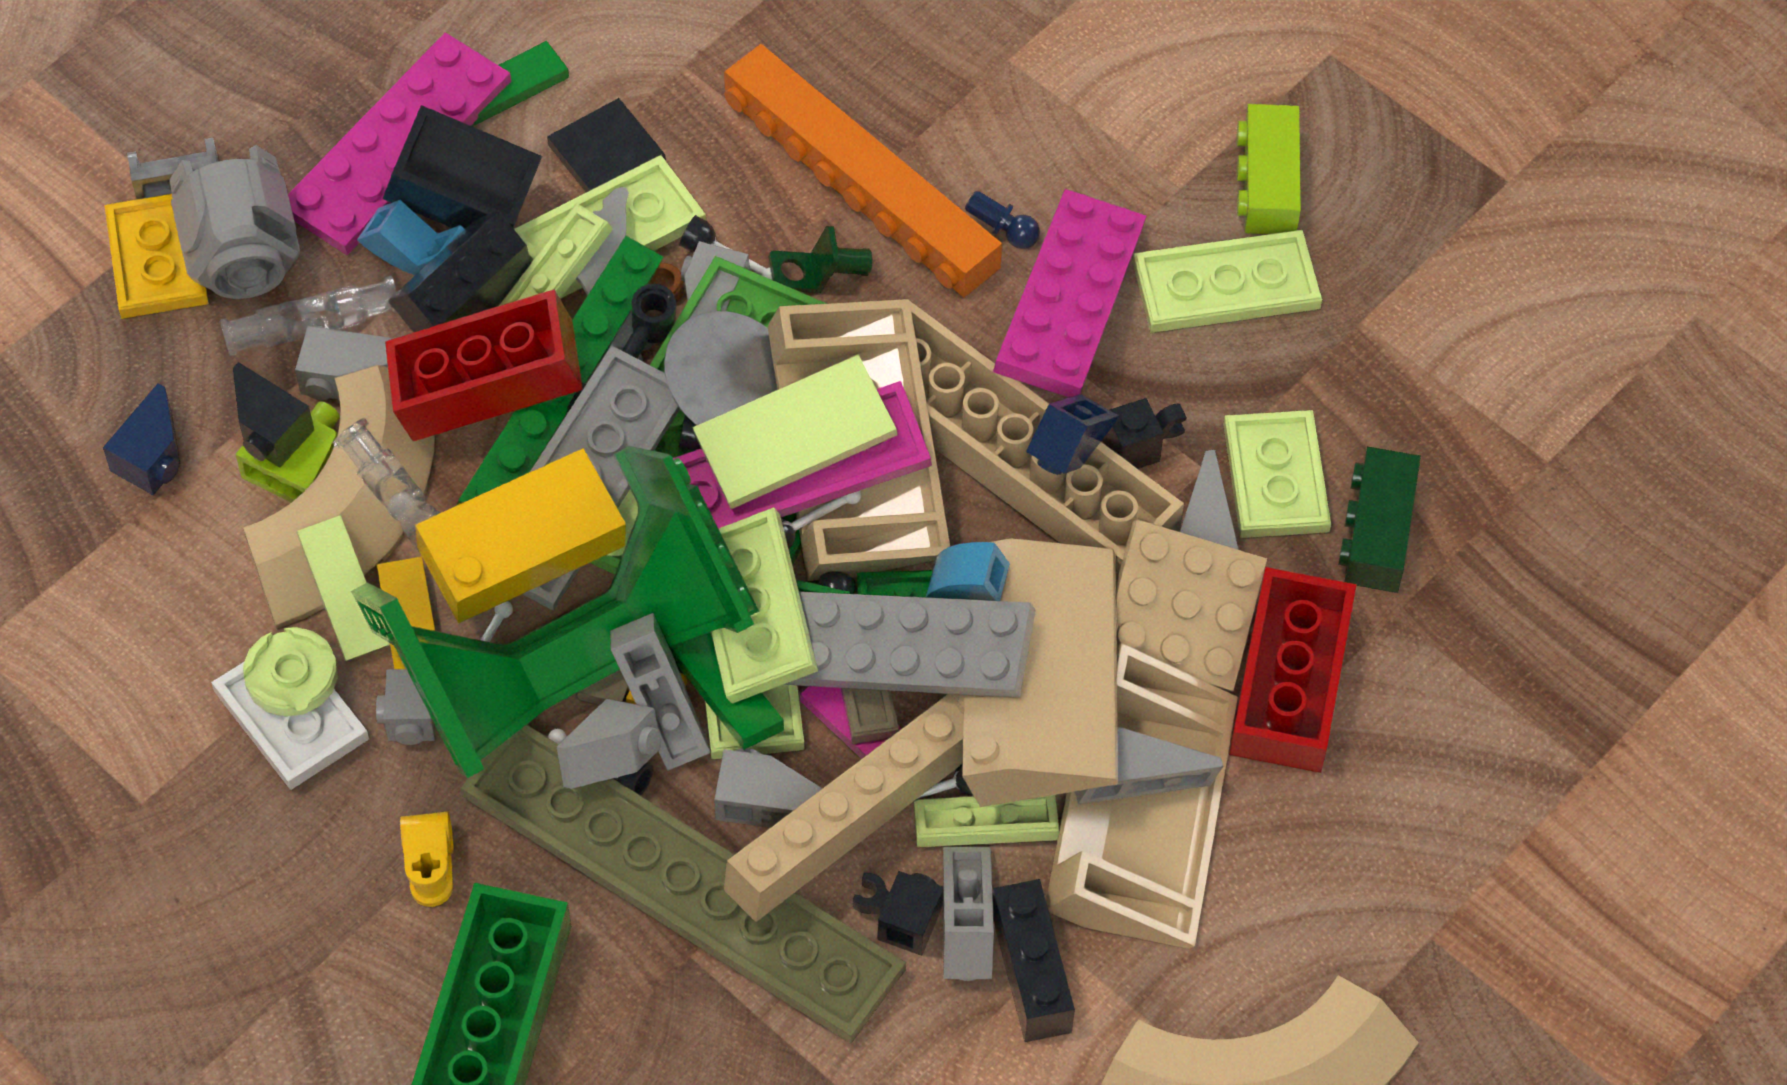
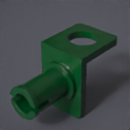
[768,226,873,293]

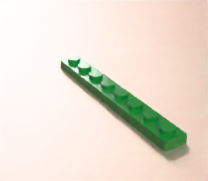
[456,235,664,506]

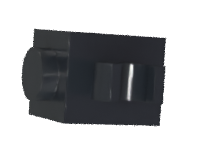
[1102,398,1187,469]
[853,871,944,956]

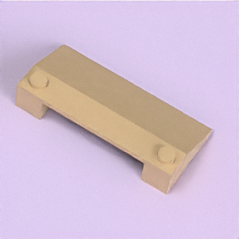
[768,299,950,581]
[962,538,1118,807]
[1046,643,1238,949]

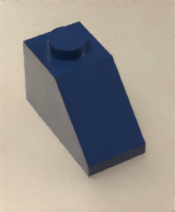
[103,383,180,495]
[1026,394,1119,475]

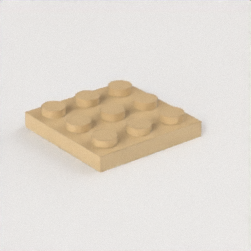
[1116,519,1267,693]

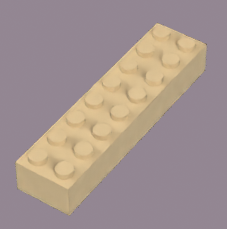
[910,301,1184,583]

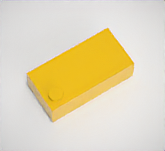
[415,448,626,624]

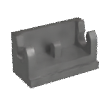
[127,138,219,200]

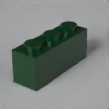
[1338,446,1421,593]

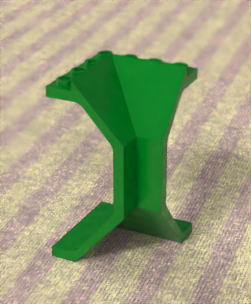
[351,446,759,778]

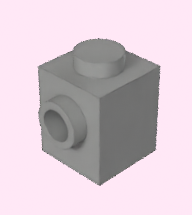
[376,669,436,745]

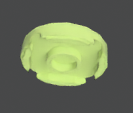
[243,627,338,717]

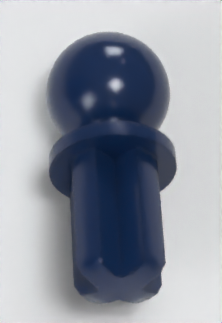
[965,191,1040,249]

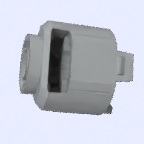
[170,145,300,299]

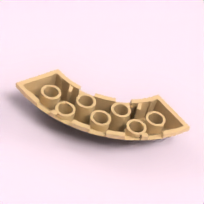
[243,365,435,629]
[1101,975,1419,1085]

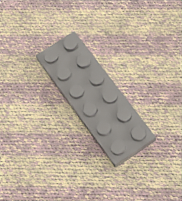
[523,345,680,611]
[783,592,1036,698]

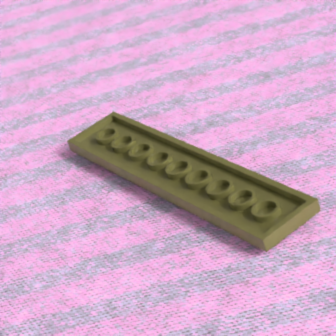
[461,725,906,1044]

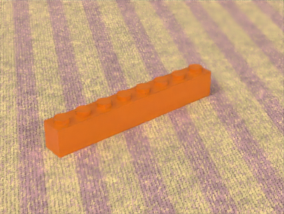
[724,44,1002,298]

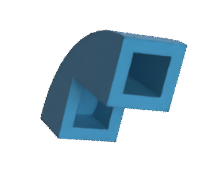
[357,200,465,275]
[926,542,1010,601]

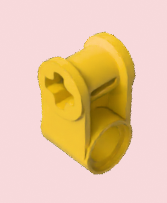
[400,811,453,907]

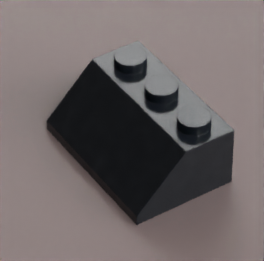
[388,211,531,332]

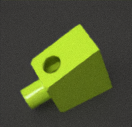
[235,402,340,503]

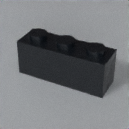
[992,879,1075,1042]

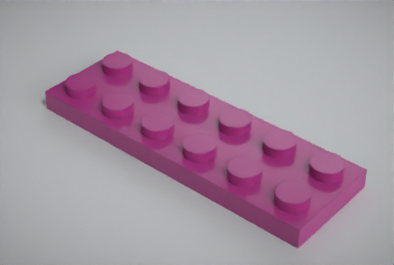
[288,32,512,255]
[993,189,1146,398]
[673,381,932,529]

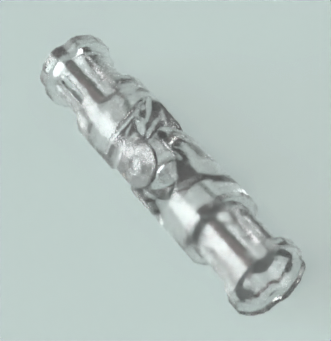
[219,276,397,357]
[332,418,440,553]

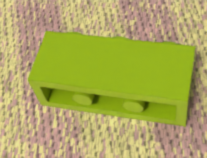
[1236,104,1301,234]

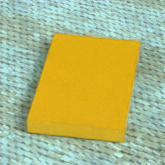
[104,194,209,319]

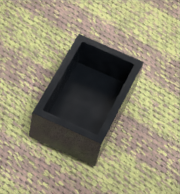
[383,105,542,229]

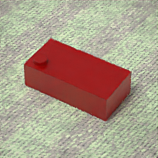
[385,289,583,442]
[1229,567,1357,773]

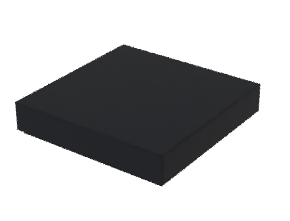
[547,98,666,192]

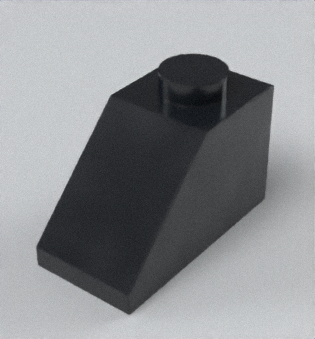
[233,362,314,468]

